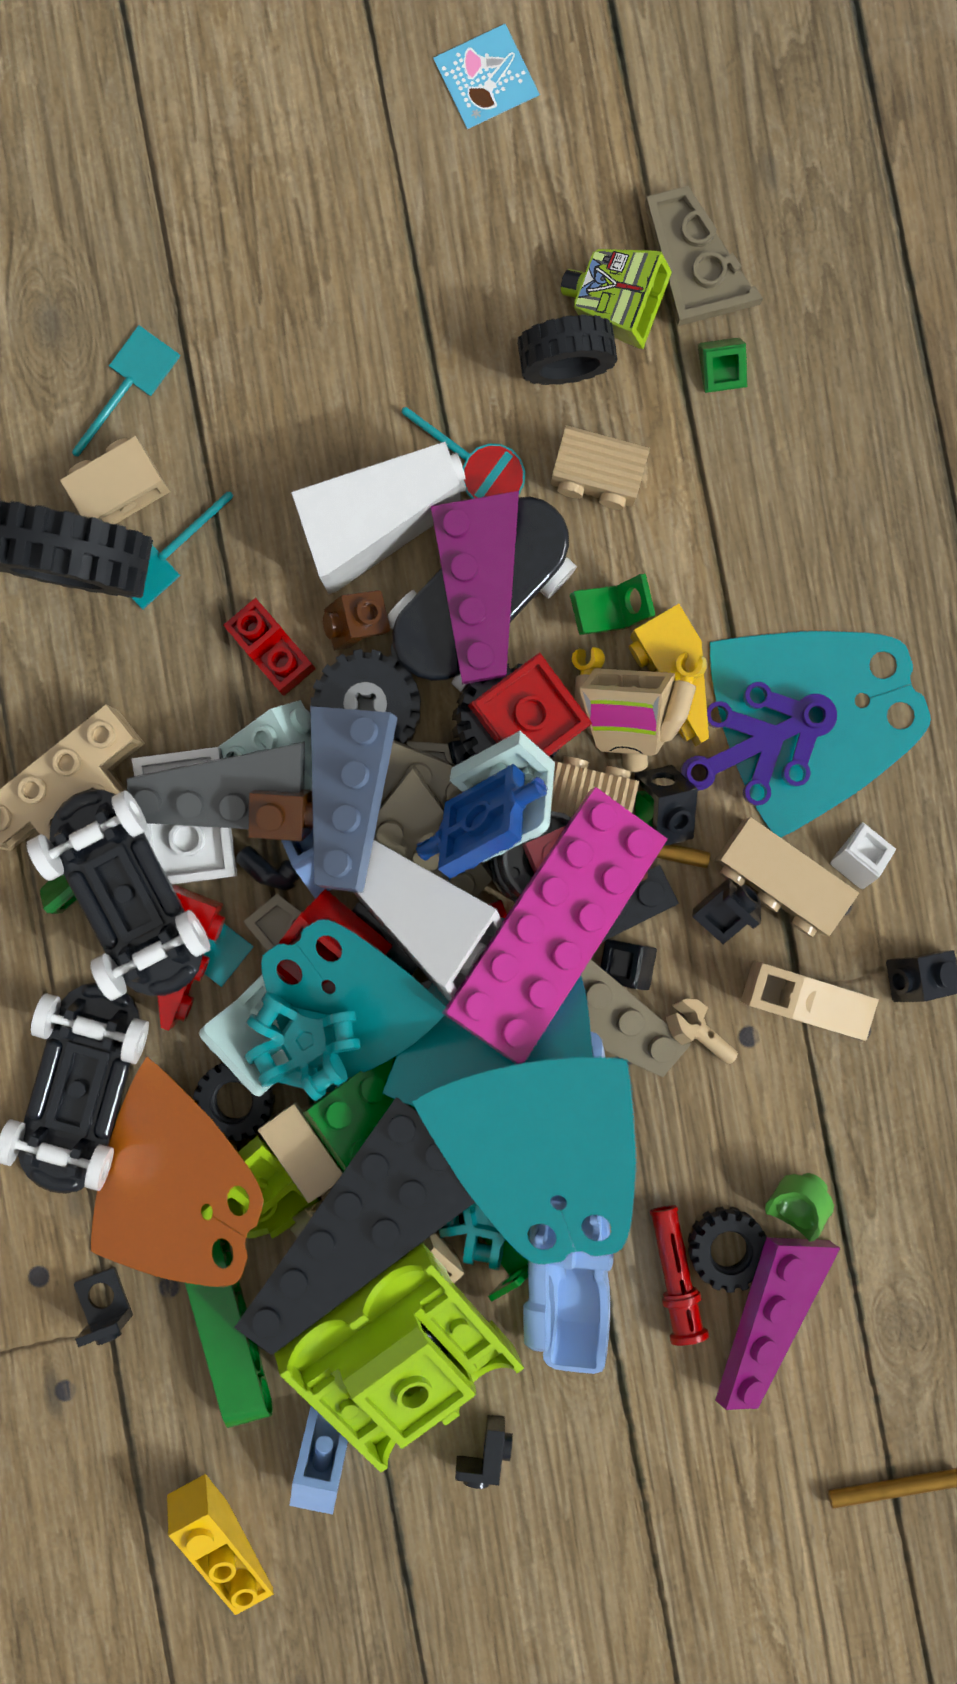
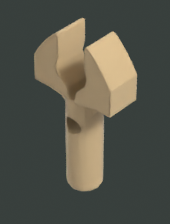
[666,999,738,1064]

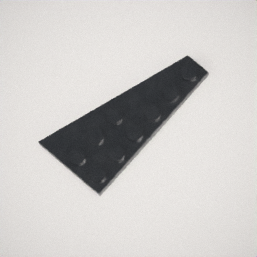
[234,1097,475,1355]

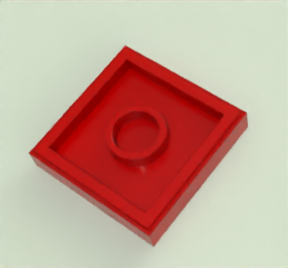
[468,652,592,756]

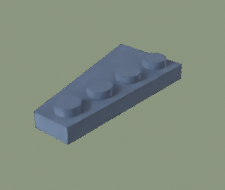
[310,706,397,893]

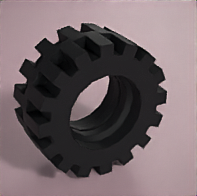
[193,1063,275,1142]
[688,1207,767,1293]

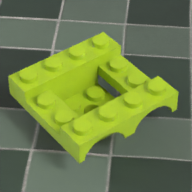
[274,1242,524,1473]

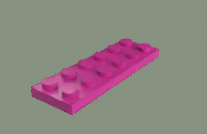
[443,787,667,1064]

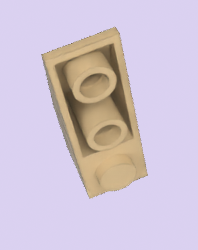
[740,961,879,1041]

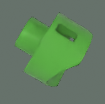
[765,1173,834,1242]

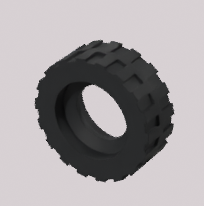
[517,315,618,385]

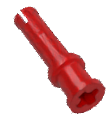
[650,1205,709,1346]

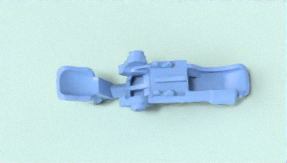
[523,1032,613,1374]

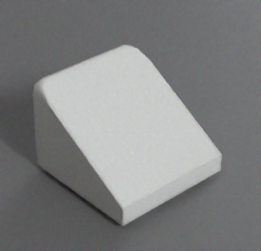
[830,822,896,889]

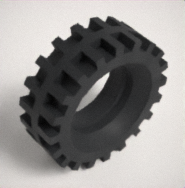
[0,500,153,598]

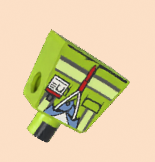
[561,249,672,349]

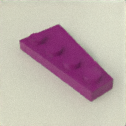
[431,491,519,685]
[715,1237,840,1410]

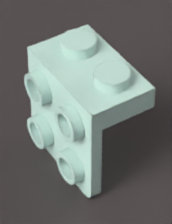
[219,700,312,790]
[450,731,555,862]
[199,975,288,1096]

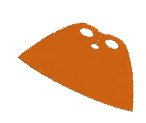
[91,1057,263,1287]

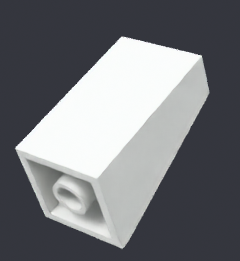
[292,442,466,594]
[353,840,503,1002]

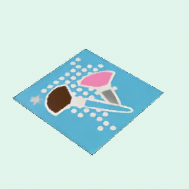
[433,24,540,129]

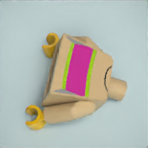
[571,647,707,772]

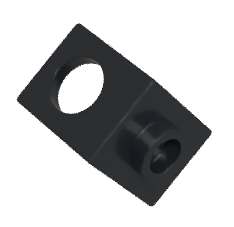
[634,765,698,846]
[74,1267,133,1347]

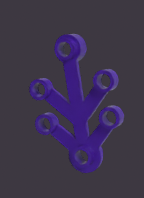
[680,682,837,806]

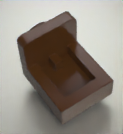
[323,590,390,651]
[248,789,313,841]

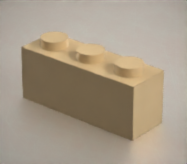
[714,817,859,938]

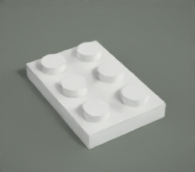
[132,747,237,885]

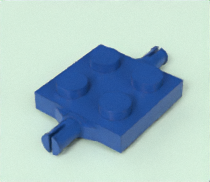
[416,764,547,879]

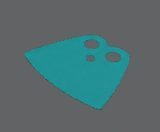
[261,919,446,1078]

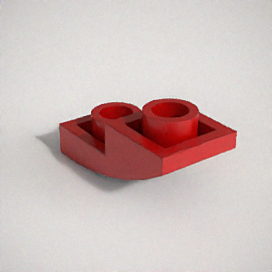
[223,597,316,696]

